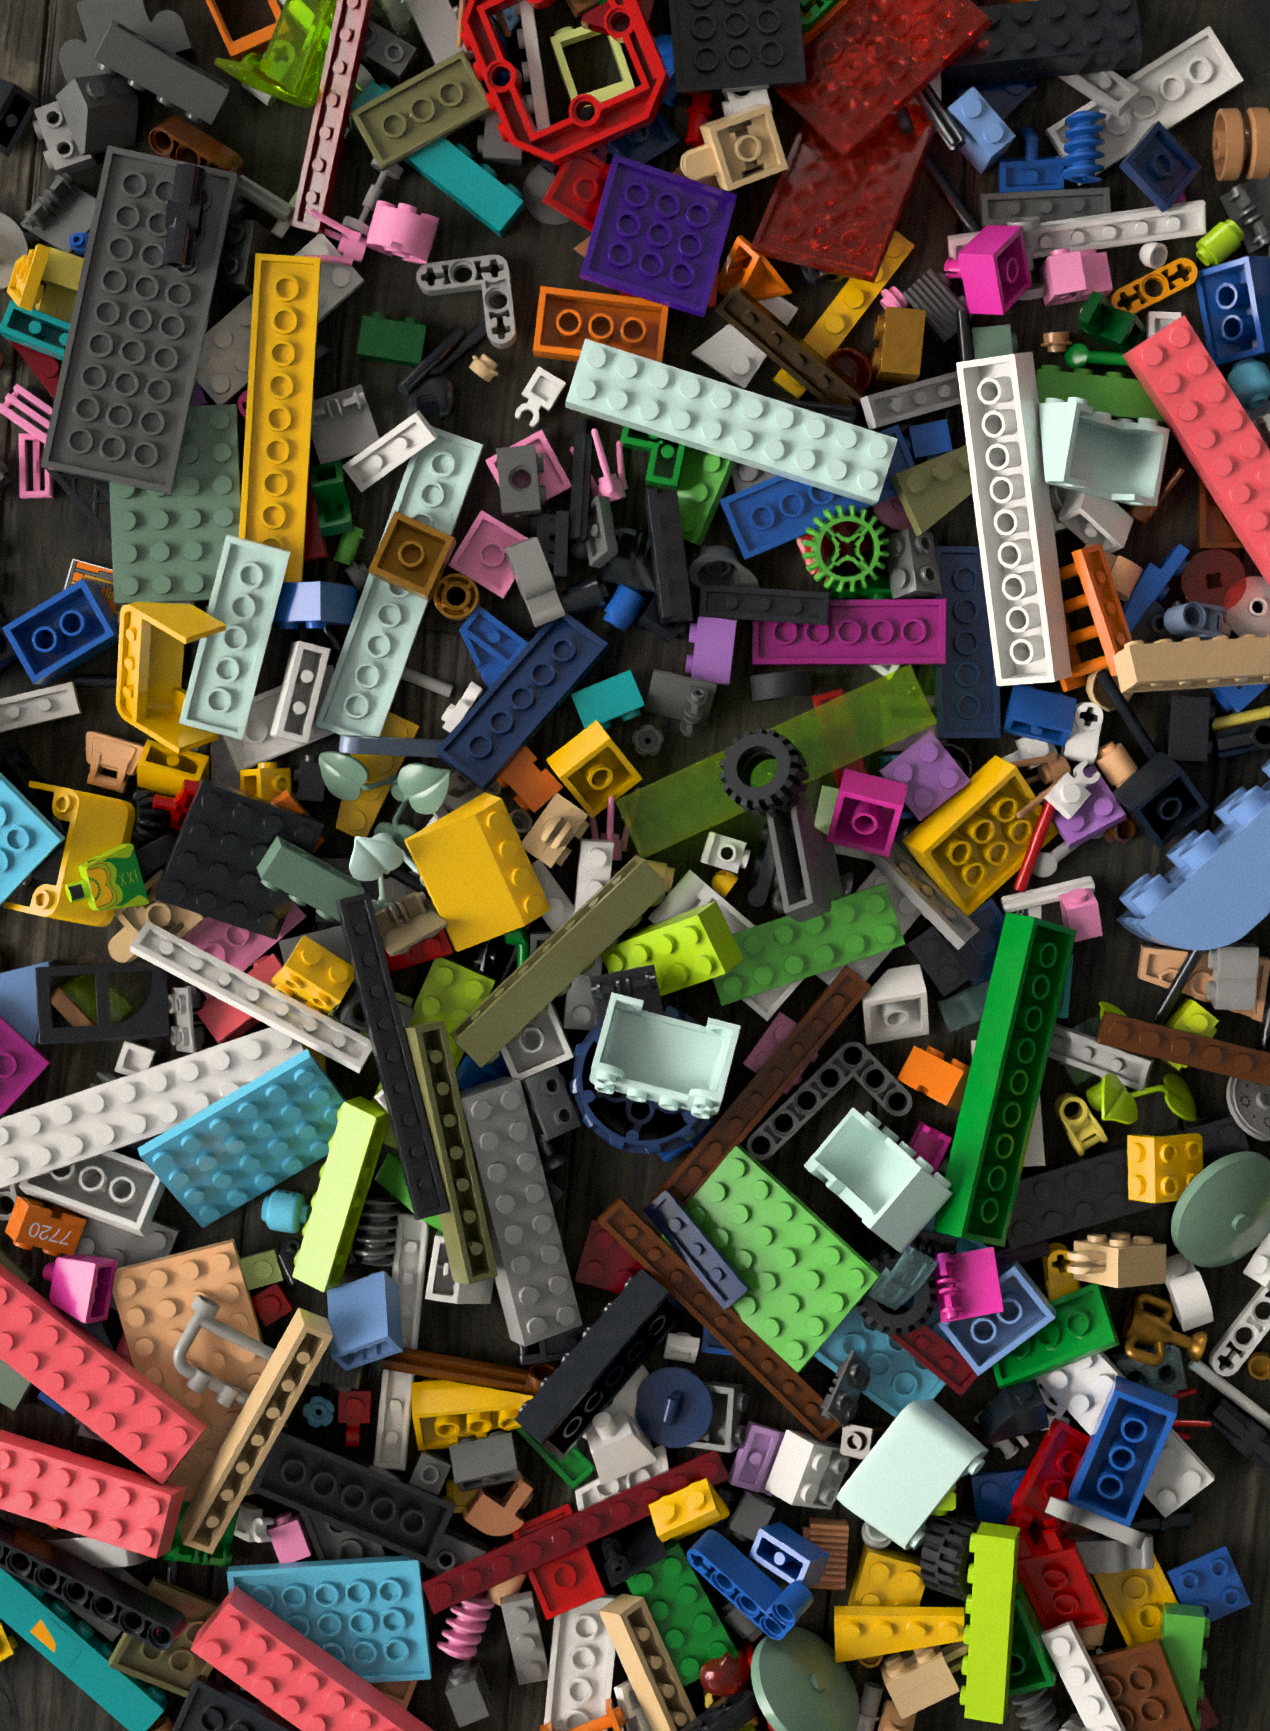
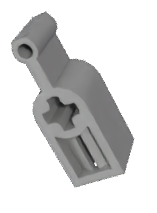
[503,537,565,627]
[1066,1534,1154,1574]

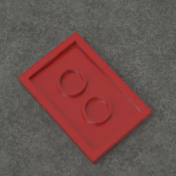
[541,152,610,232]
[512,1503,607,1620]

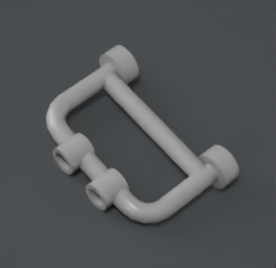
[173,1295,275,1408]

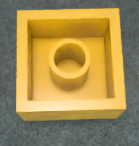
[546,720,643,818]
[848,1543,925,1607]

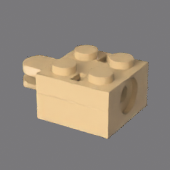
[680,104,789,191]
[522,792,590,868]
[108,869,207,963]
[1067,1232,1166,1288]
[879,1641,969,1719]

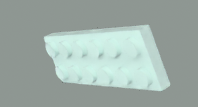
[179,534,291,740]

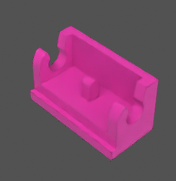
[908,1121,952,1175]

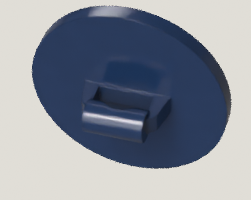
[635,1366,714,1448]

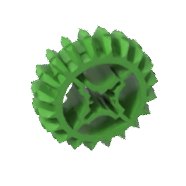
[802,505,889,592]

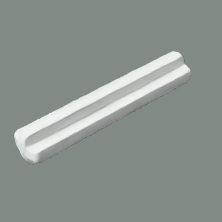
[1001,876,1095,913]

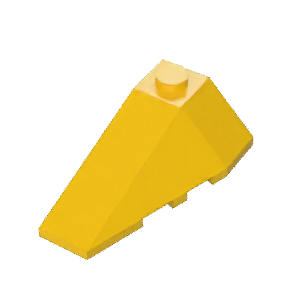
[411,1379,533,1451]

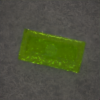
[61,964,133,1025]

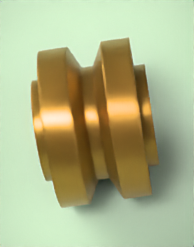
[434,573,480,621]

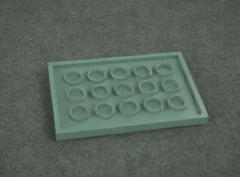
[109,404,241,605]

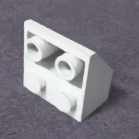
[425,1230,494,1304]
[765,1430,851,1510]

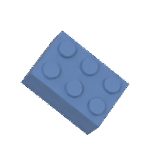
[938,1260,1056,1376]

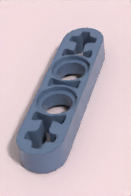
[339,735,444,758]

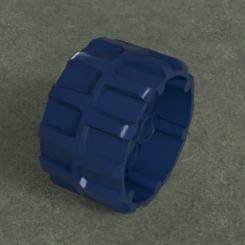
[570,1004,715,1154]

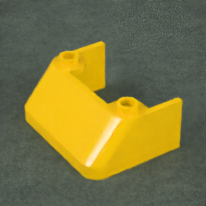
[116,601,226,754]
[3,781,136,927]

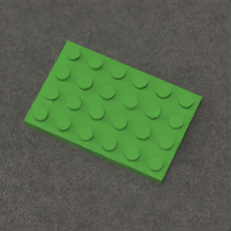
[661,1145,882,1373]

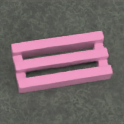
[0,384,53,444]
[19,433,54,499]

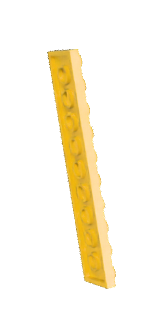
[239,253,321,583]

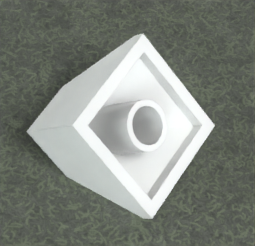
[862,964,929,1045]

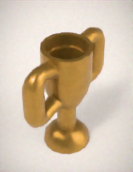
[1123,1292,1207,1367]

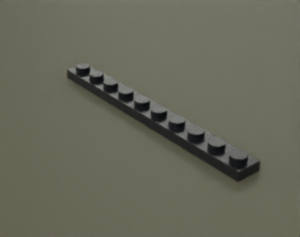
[336,892,449,1220]

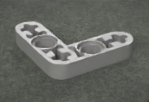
[416,255,517,349]
[1045,1496,1146,1549]

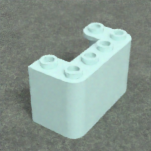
[804,1107,953,1254]

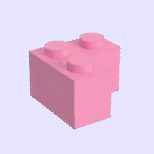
[1038,248,1113,307]

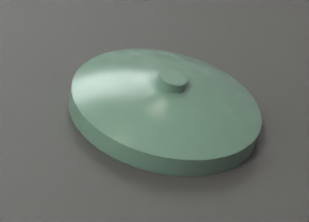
[1171,1151,1270,1268]
[751,1626,860,1731]

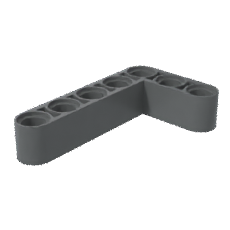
[745,1039,913,1160]

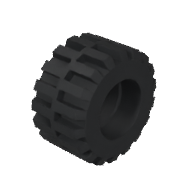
[719,728,809,818]
[857,1253,937,1335]
[920,1511,988,1601]

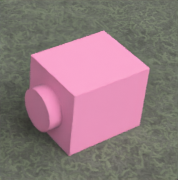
[1059,888,1103,942]
[268,1511,314,1564]

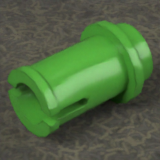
[333,526,365,566]

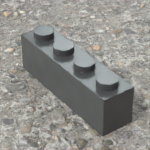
[94,19,229,125]

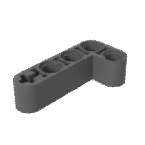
[37,1532,152,1569]

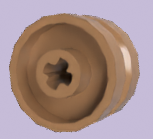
[1212,107,1270,181]

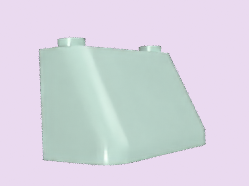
[837,1399,989,1550]

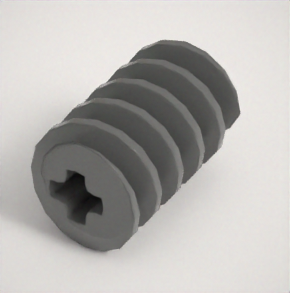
[354,1197,400,1266]
[1011,1687,1061,1731]

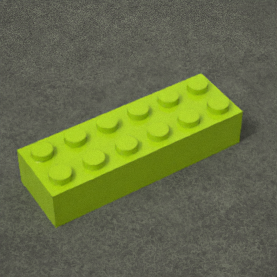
[372,956,497,1149]

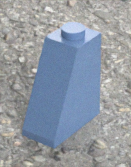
[0,960,56,1045]

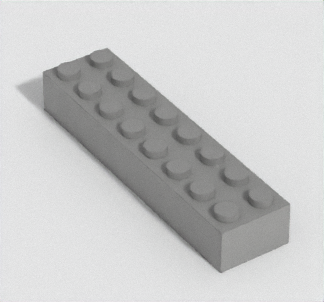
[459,1076,583,1347]

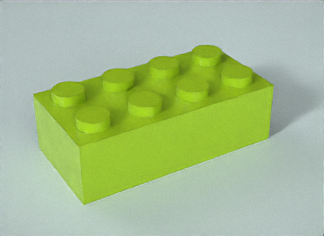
[600,901,744,996]

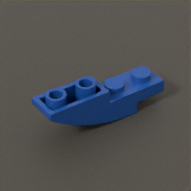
[1123,543,1190,633]

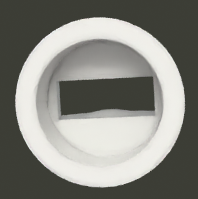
[1139,242,1168,269]

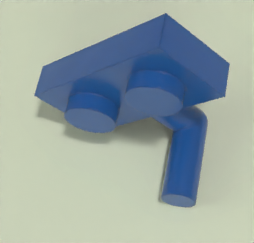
[998,126,1064,193]

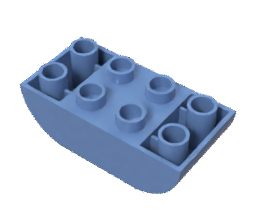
[1116,759,1270,951]

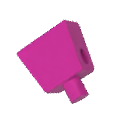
[43,1254,118,1324]

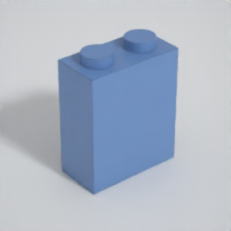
[947,86,1016,175]
[327,1271,403,1371]

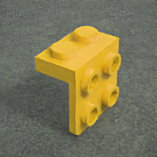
[268,935,355,1016]
[1127,1133,1203,1203]
[648,1478,730,1543]

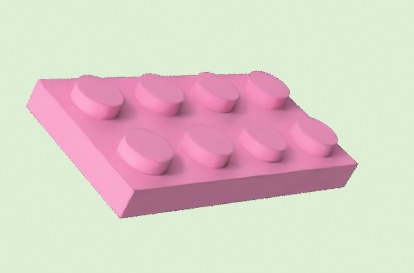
[183,901,307,999]

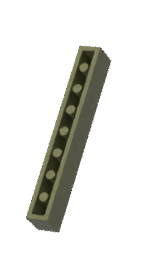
[449,854,670,1068]
[403,1020,498,1285]

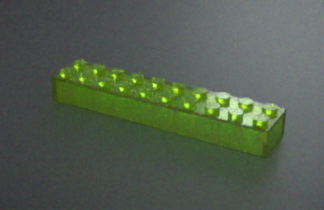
[615,664,937,859]

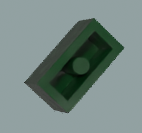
[357,312,429,368]

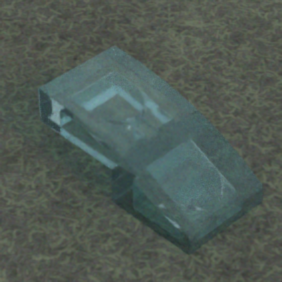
[937,979,991,1032]
[868,1245,938,1311]

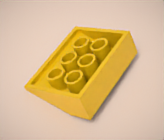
[902,755,1059,917]
[404,792,551,952]

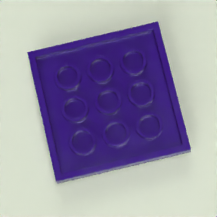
[579,154,737,318]

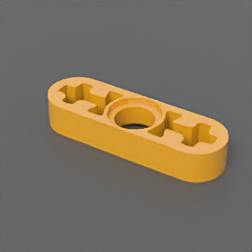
[1109,258,1198,315]

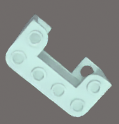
[1038,397,1170,506]
[590,992,741,1119]

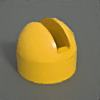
[711,870,739,898]

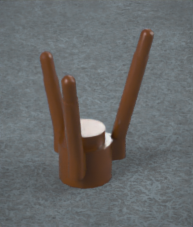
[1126,461,1186,525]

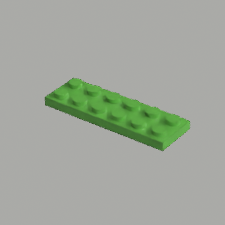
[712,883,905,1006]

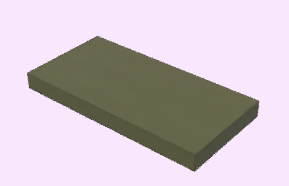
[350,50,491,172]

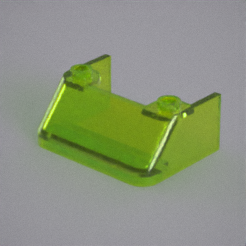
[214,0,337,108]

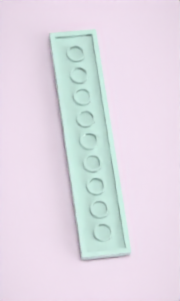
[315,426,484,737]

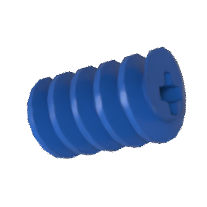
[1062,111,1107,183]

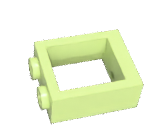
[550,26,635,113]

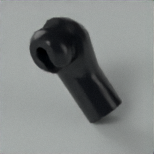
[277,1238,301,1287]

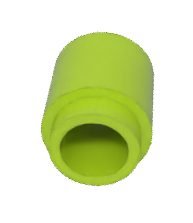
[1196,219,1245,266]

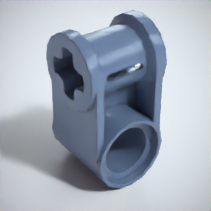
[1164,601,1227,641]

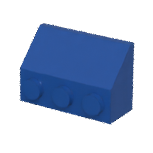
[1195,256,1270,367]

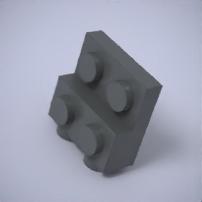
[687,1381,748,1453]

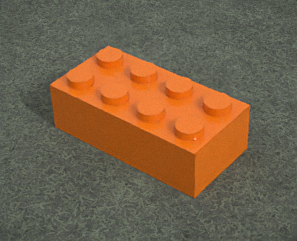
[533,286,669,363]

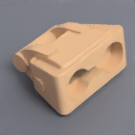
[86,731,145,794]

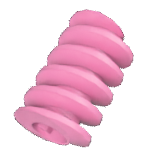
[437,1592,495,1660]

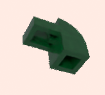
[1077,291,1147,353]
[309,460,354,537]

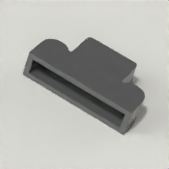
[59,0,196,84]
[766,792,843,923]

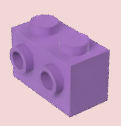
[685,616,737,686]

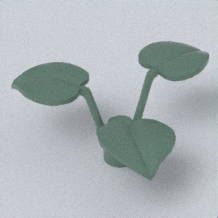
[319,751,451,871]

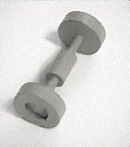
[342,158,404,237]
[1007,216,1046,300]

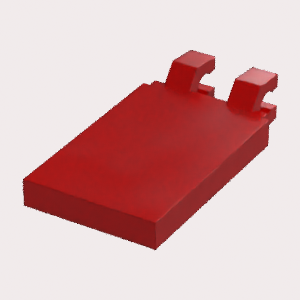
[1005,1418,1090,1545]
[1016,1517,1108,1631]

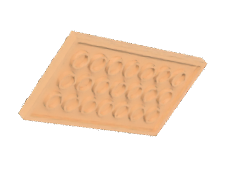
[112,1239,288,1502]

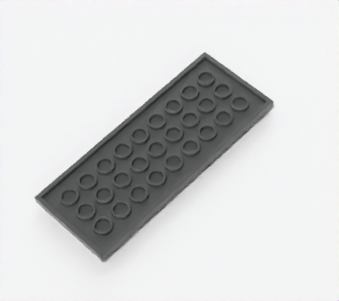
[41,145,238,495]

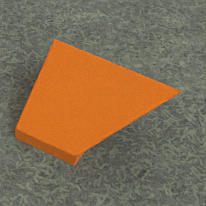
[717,235,793,301]

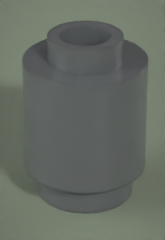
[720,1599,763,1642]

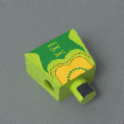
[65,843,149,911]

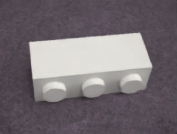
[269,641,330,744]

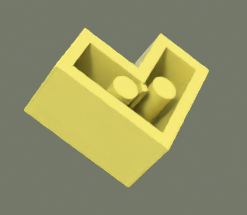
[35,247,84,323]

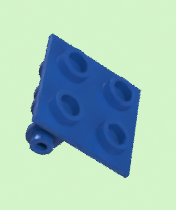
[1167,1546,1251,1622]

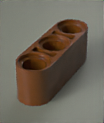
[148,116,244,177]

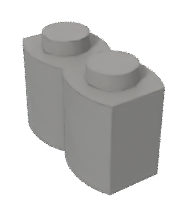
[1206,942,1259,1010]

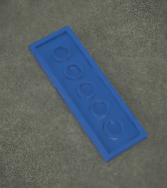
[719,424,915,560]

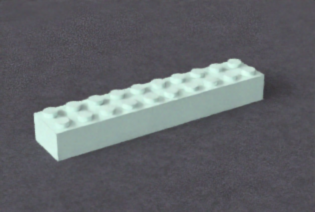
[565,339,898,506]

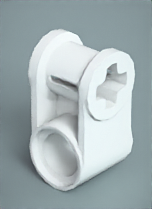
[1061,702,1103,765]

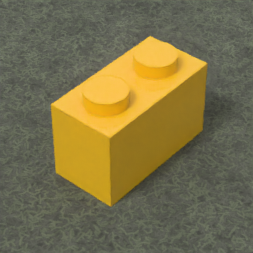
[137,739,209,796]

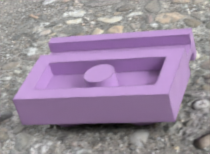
[727,1421,786,1497]

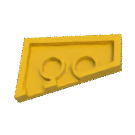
[6,244,51,311]

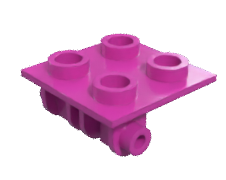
[931,1247,1005,1323]

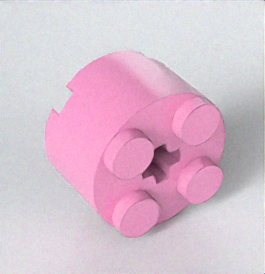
[366,200,439,264]

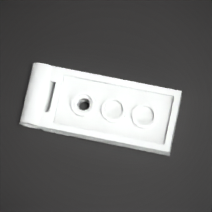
[648,870,803,1021]

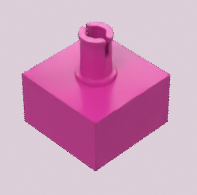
[944,225,1031,315]
[826,768,908,857]

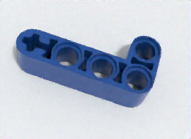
[686,1530,814,1640]

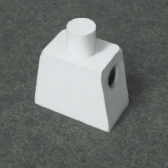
[585,1412,658,1485]

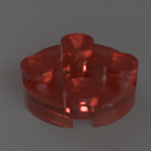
[1181,549,1246,609]

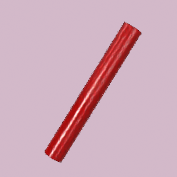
[1013,800,1056,892]

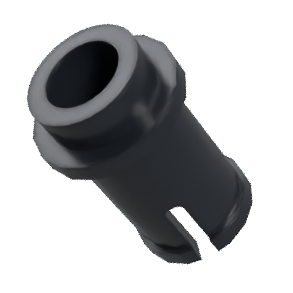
[712,1484,738,1528]

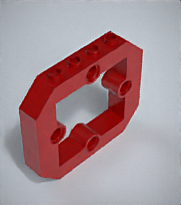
[460,0,670,165]

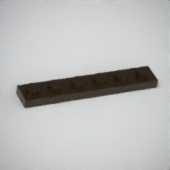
[715,283,868,429]

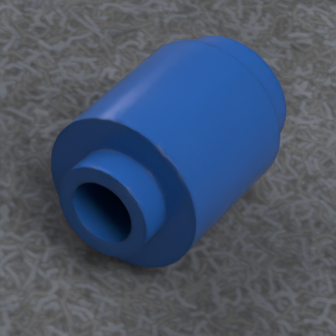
[603,584,647,632]

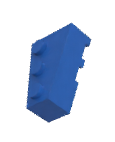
[271,581,357,630]

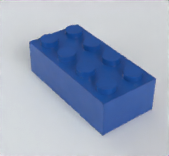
[1068,1375,1178,1527]

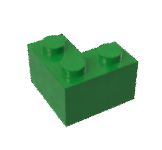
[620,426,685,491]

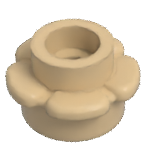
[469,353,498,382]

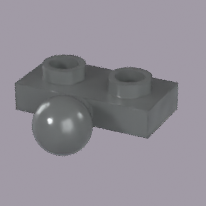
[569,495,618,568]

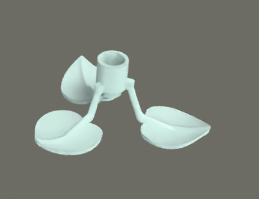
[349,833,425,920]

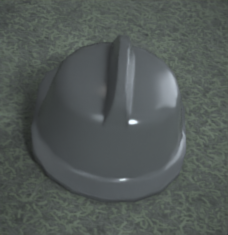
[688,544,759,588]

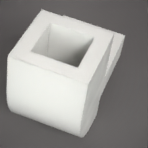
[1165,1253,1214,1332]

